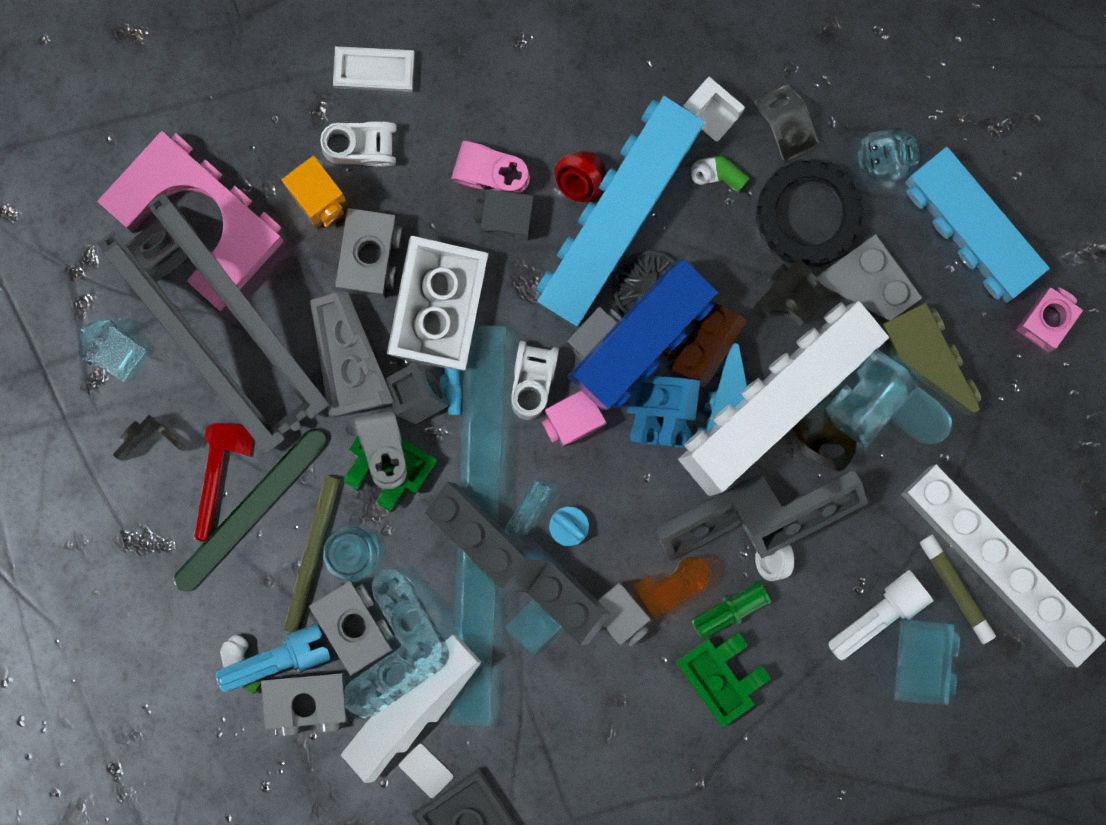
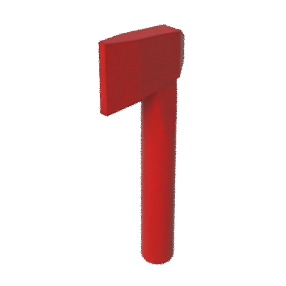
[194,423,253,542]

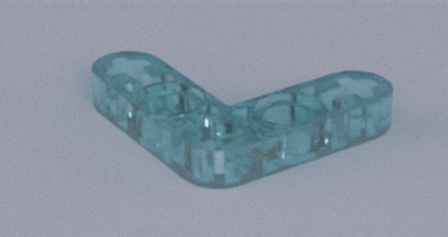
[343,569,449,718]

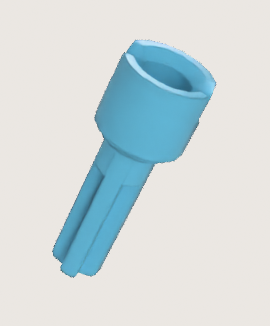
[215,624,330,692]

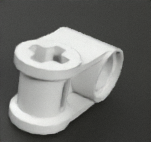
[320,122,397,167]
[511,341,559,420]

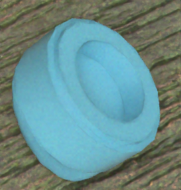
[549,507,589,547]

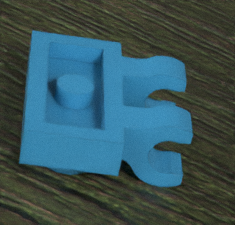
[627,375,700,449]

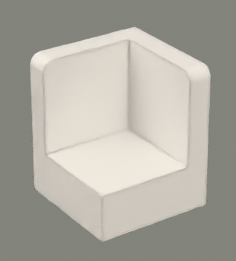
[683,76,745,142]

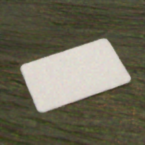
[399,744,454,798]

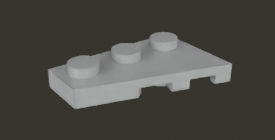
[310,292,394,418]

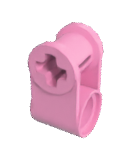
[451,141,530,194]

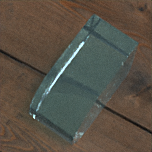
[890,387,952,445]

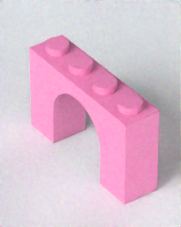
[97,131,284,312]

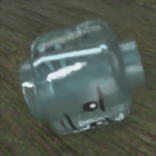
[858,127,920,182]

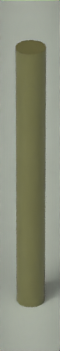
[283,476,340,633]

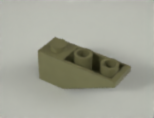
[881,303,981,416]

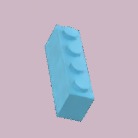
[905,146,1050,303]

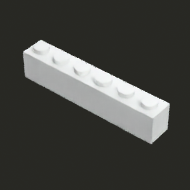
[678,301,889,496]
[901,465,1106,668]

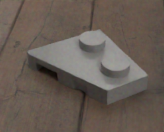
[813,234,922,322]

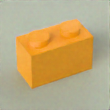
[281,155,348,229]

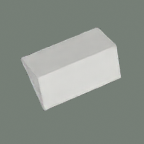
[387,236,488,371]

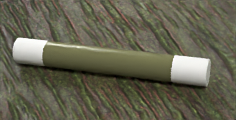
[919,534,996,644]

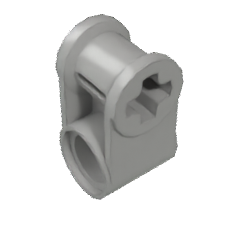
[354,408,407,490]

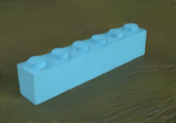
[536,96,706,327]

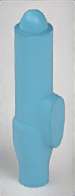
[440,368,462,416]

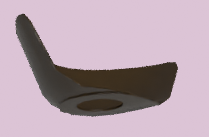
[792,392,857,472]

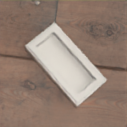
[333,46,414,92]

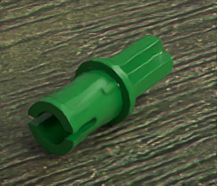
[692,580,771,638]

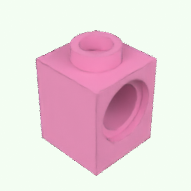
[1016,287,1083,353]
[542,391,606,447]

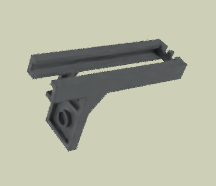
[97,193,329,453]

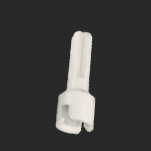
[828,570,934,660]

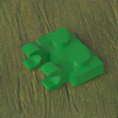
[343,436,437,512]
[676,632,771,728]

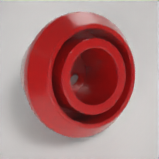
[554,151,606,203]

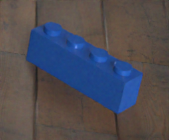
[567,258,718,410]

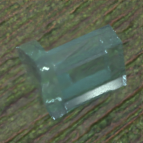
[78,319,146,383]

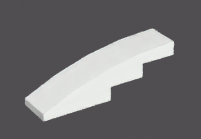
[341,635,482,783]

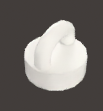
[755,544,794,581]

